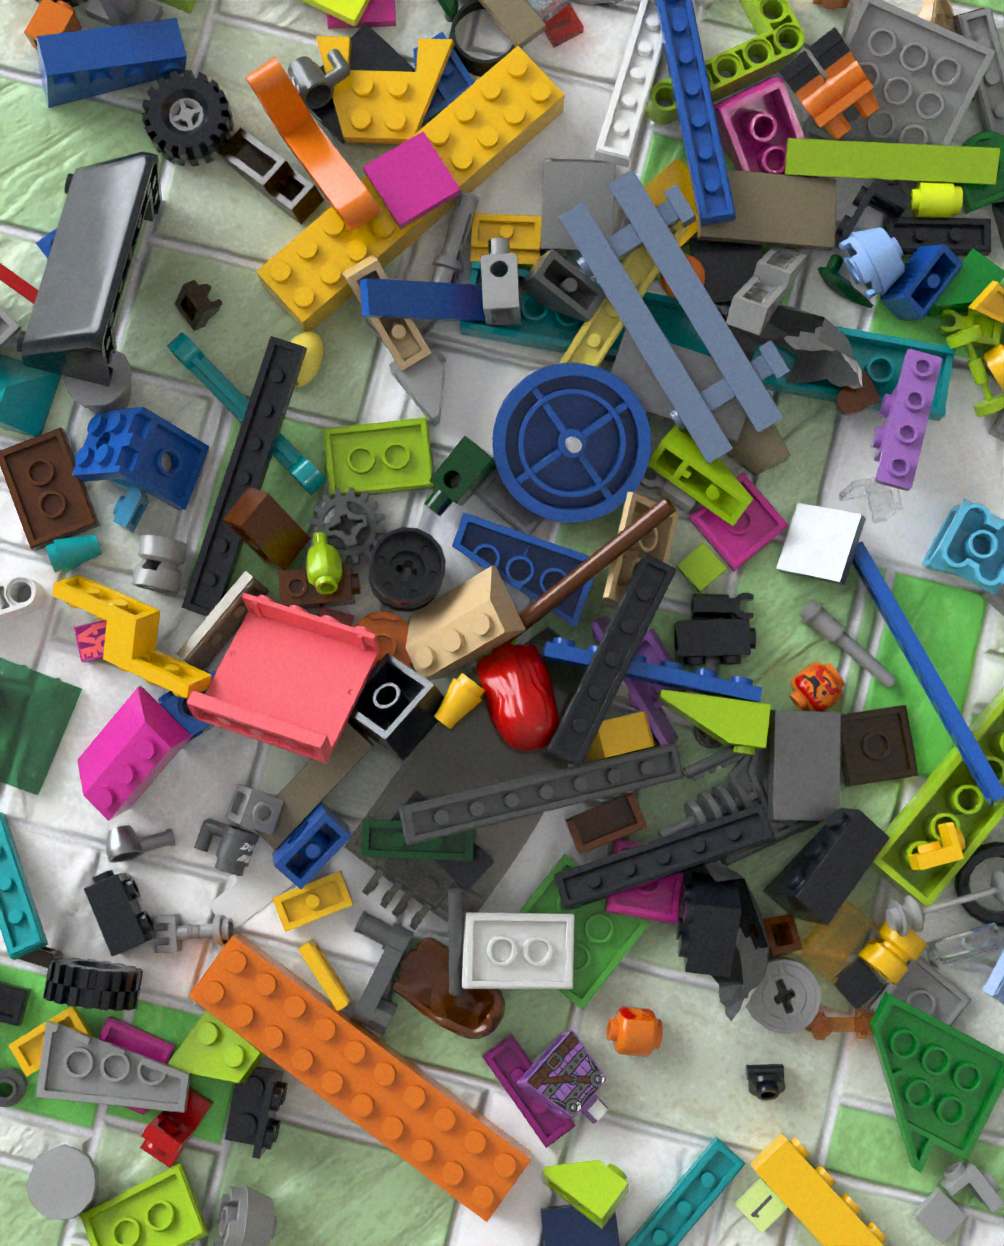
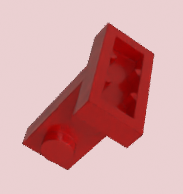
[140,1087,214,1168]

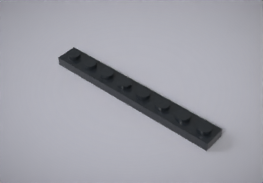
[181,336,307,616]

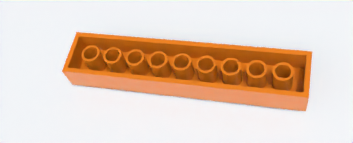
[188,932,531,1222]

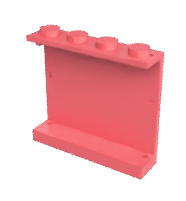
[186,593,381,764]

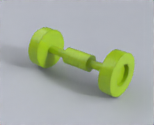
[946,324,1004,417]

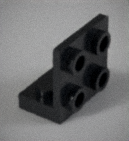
[224,1066,288,1159]

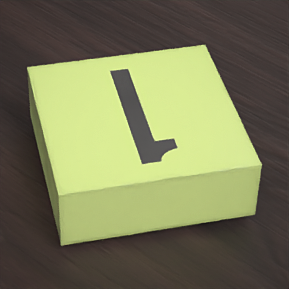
[735,1177,788,1233]

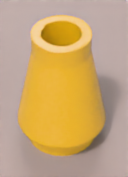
[434,673,485,729]

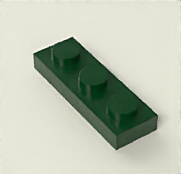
[361,819,475,861]

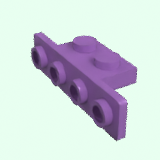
[871,349,942,491]
[590,616,687,746]

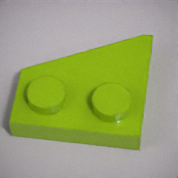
[168,1010,265,1084]

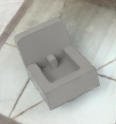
[939,1160,1004,1213]

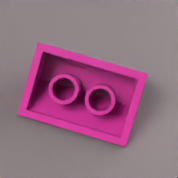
[77,686,192,821]

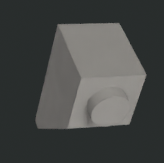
[389,344,446,427]

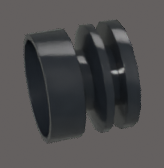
[369,527,446,613]

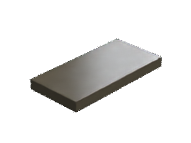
[697,169,836,251]

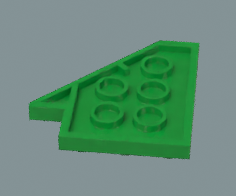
[869,992,1004,1173]

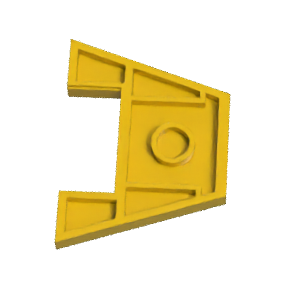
[316,36,454,144]

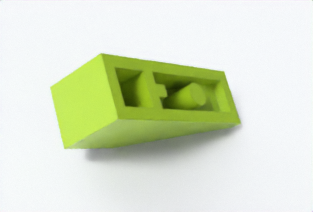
[648,424,753,526]
[656,689,771,755]

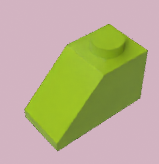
[542,1160,629,1229]

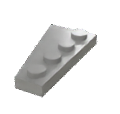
[36,1020,191,1113]

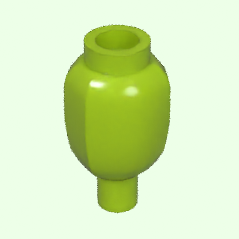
[306,532,343,594]

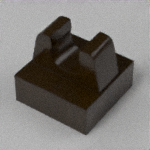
[174,280,222,331]

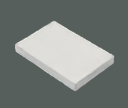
[462,912,574,989]

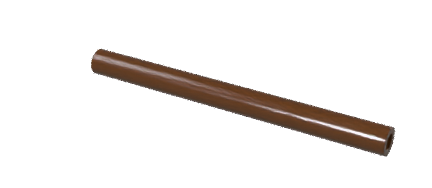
[504,497,676,643]

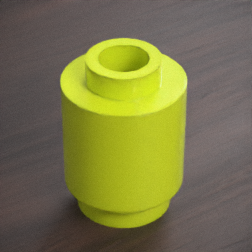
[908,182,963,218]

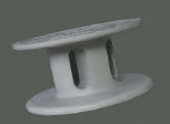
[746,956,821,1034]

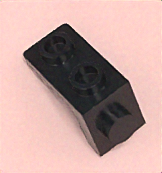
[835,177,912,250]

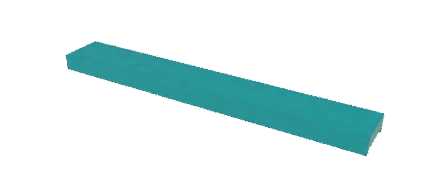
[460,261,956,421]

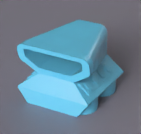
[922,498,1004,595]

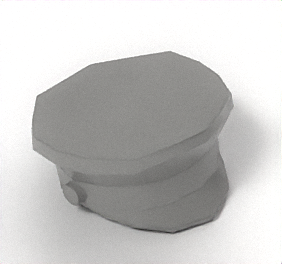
[63,351,132,413]
[26,1144,99,1220]

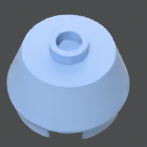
[839,227,905,299]

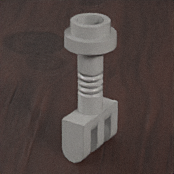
[153,914,234,953]

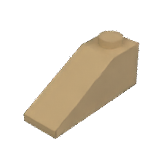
[342,255,432,371]

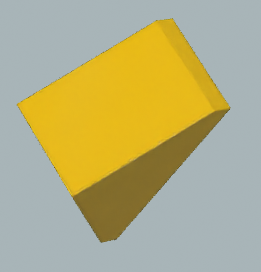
[586,711,655,762]

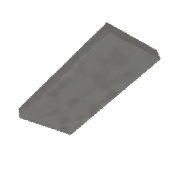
[611,329,747,442]

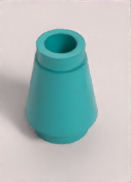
[46,534,102,573]

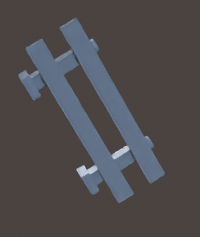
[559,169,790,464]

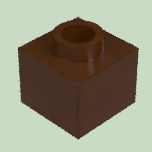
[749,913,803,958]

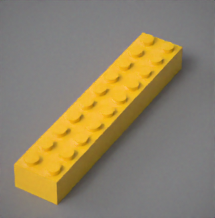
[256,46,565,332]

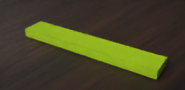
[784,138,1000,185]

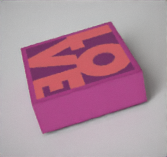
[74,620,107,663]

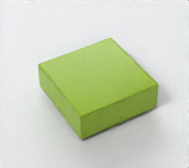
[676,543,727,593]

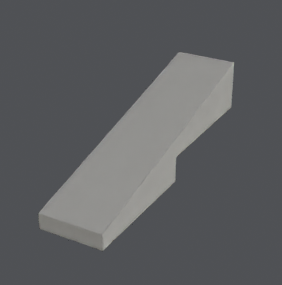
[725,246,808,335]

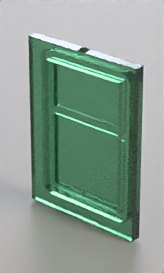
[0,657,82,796]

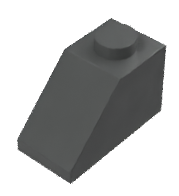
[519,249,606,322]

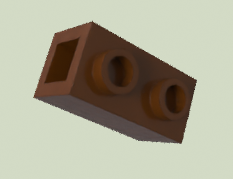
[278,564,361,609]

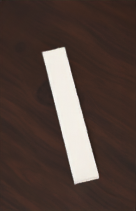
[594,0,664,168]

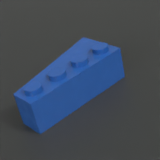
[37,18,187,108]
[452,512,594,628]

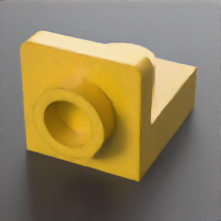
[908,822,966,870]

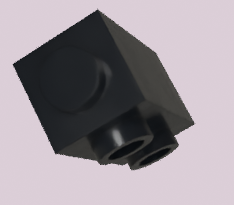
[674,619,756,666]
[84,870,154,957]

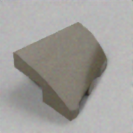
[725,416,791,476]

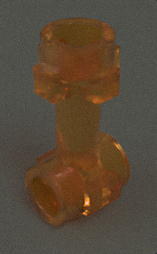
[804,1010,874,1040]

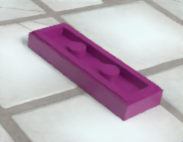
[482,1033,576,1148]

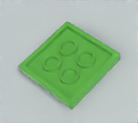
[518,854,650,1010]

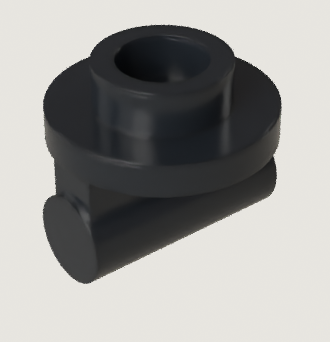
[746,1064,786,1101]

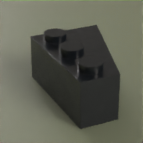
[763,808,890,925]

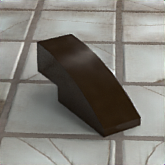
[218,127,324,225]

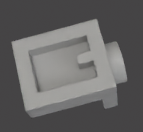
[226,783,283,834]

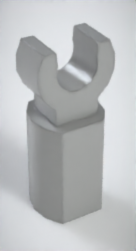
[640,466,696,513]

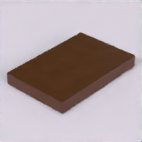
[0,427,100,551]

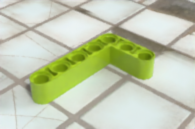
[647,0,805,125]

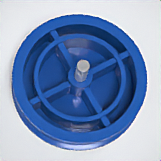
[492,363,651,522]

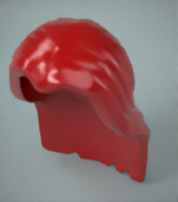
[476,643,559,752]

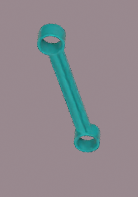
[167,332,327,495]

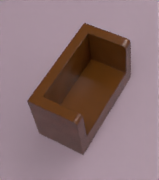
[222,487,311,571]
[564,793,647,854]

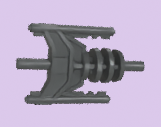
[658,728,822,866]

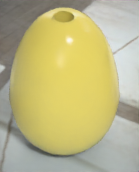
[289,331,324,387]

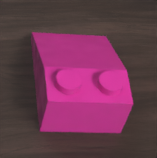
[714,77,819,178]

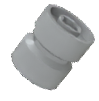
[132,535,188,594]

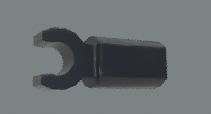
[691,593,754,620]

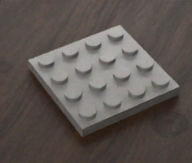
[803,0,996,182]

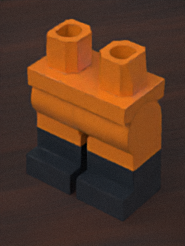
[778,27,880,140]

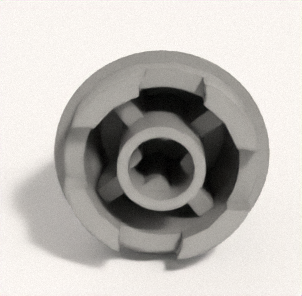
[214,1184,277,1246]

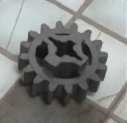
[308,487,386,565]

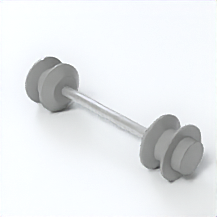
[885,870,1004,937]

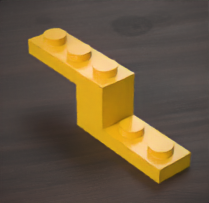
[52,574,212,698]

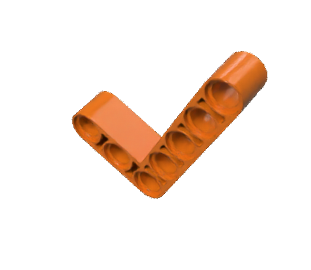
[245,57,381,233]

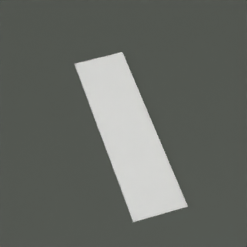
[208,856,295,929]

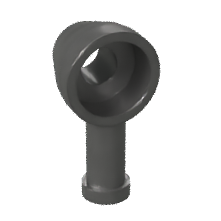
[106,825,176,863]

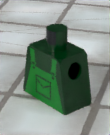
[424,436,496,517]

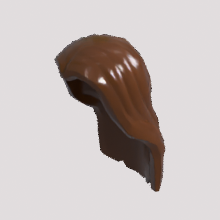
[392,937,505,1039]

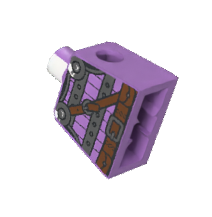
[515,1030,608,1124]

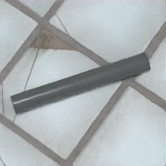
[448,887,464,995]

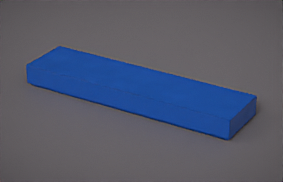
[360,278,485,322]

